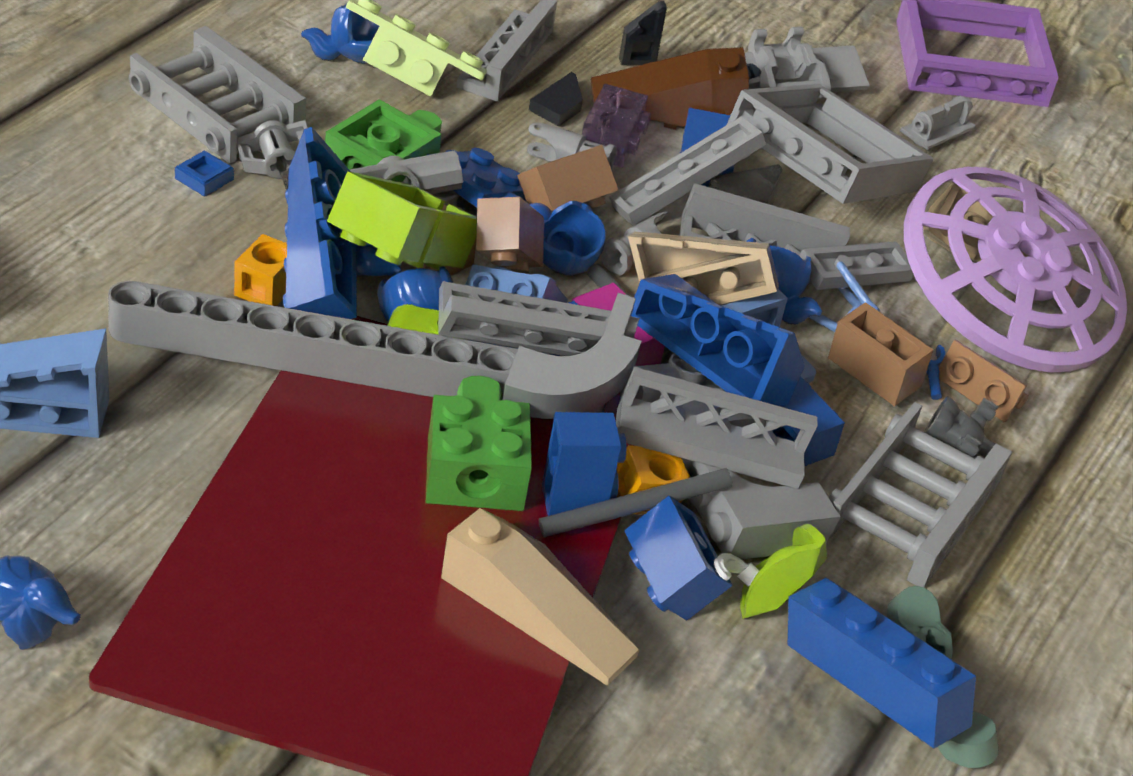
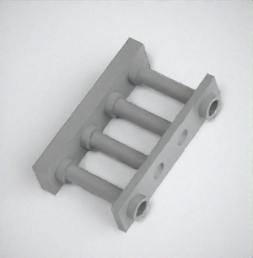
[129,26,306,164]
[829,402,1012,588]

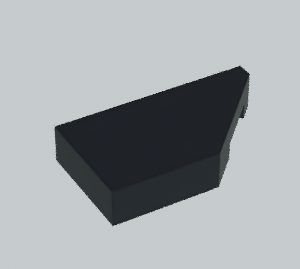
[619,1,667,65]
[529,72,583,126]

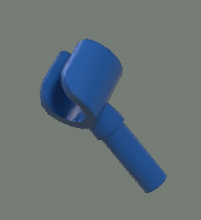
[927,345,945,400]

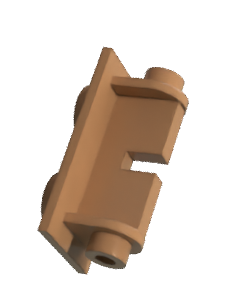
[939,340,1029,423]

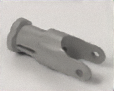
[527,122,617,170]
[601,211,680,275]

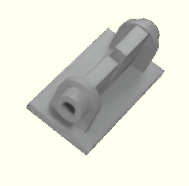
[900,96,976,150]

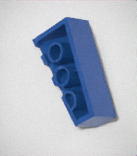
[283,127,357,319]
[632,274,805,407]
[787,578,976,749]

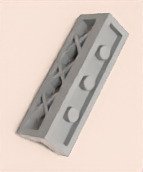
[456,0,557,102]
[680,183,850,255]
[438,281,612,356]
[616,367,818,489]

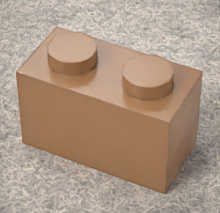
[517,145,618,212]
[476,197,544,274]
[828,302,933,406]

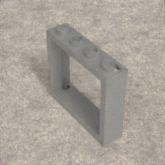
[727,84,934,204]

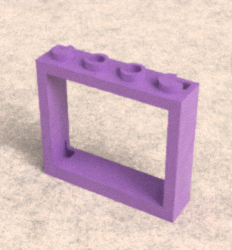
[896,0,1059,107]

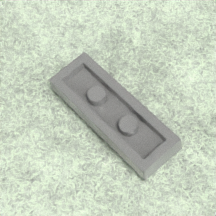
[799,241,914,290]

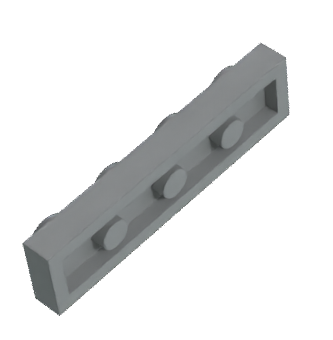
[609,116,766,226]

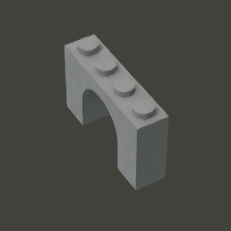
[659,388,841,560]

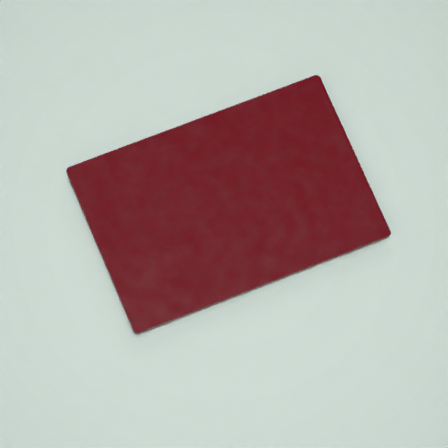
[89,316,636,776]

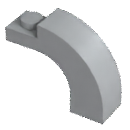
[503,293,642,419]

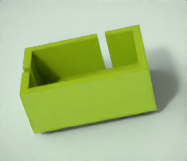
[327,171,477,270]

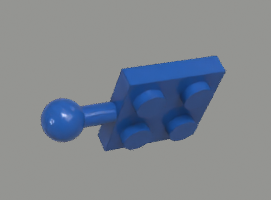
[427,148,552,220]

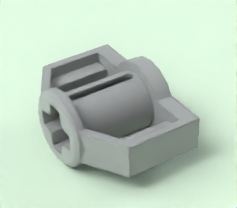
[237,120,308,179]

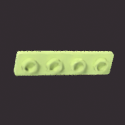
[346,0,487,97]

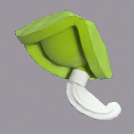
[714,524,827,619]

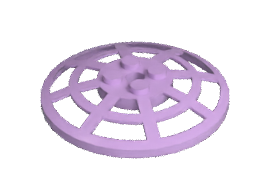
[904,167,1127,372]

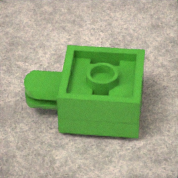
[325,99,442,183]
[426,376,531,511]

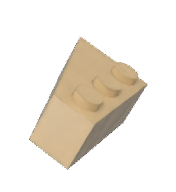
[628,231,779,305]

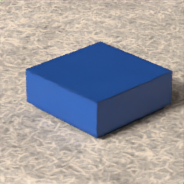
[175,150,234,197]

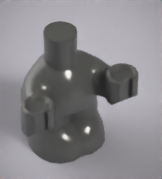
[924,396,999,458]

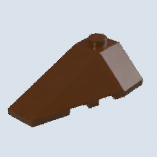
[590,47,749,130]

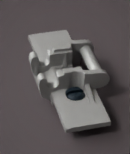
[744,27,870,98]

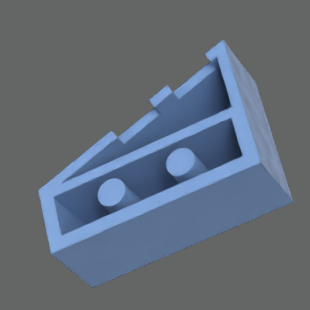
[0,329,110,438]

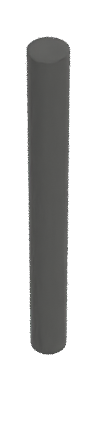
[539,468,732,538]

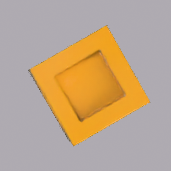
[234,234,287,306]
[616,445,690,515]

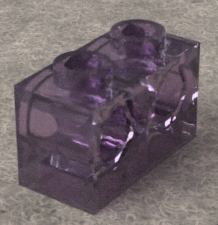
[582,84,651,168]

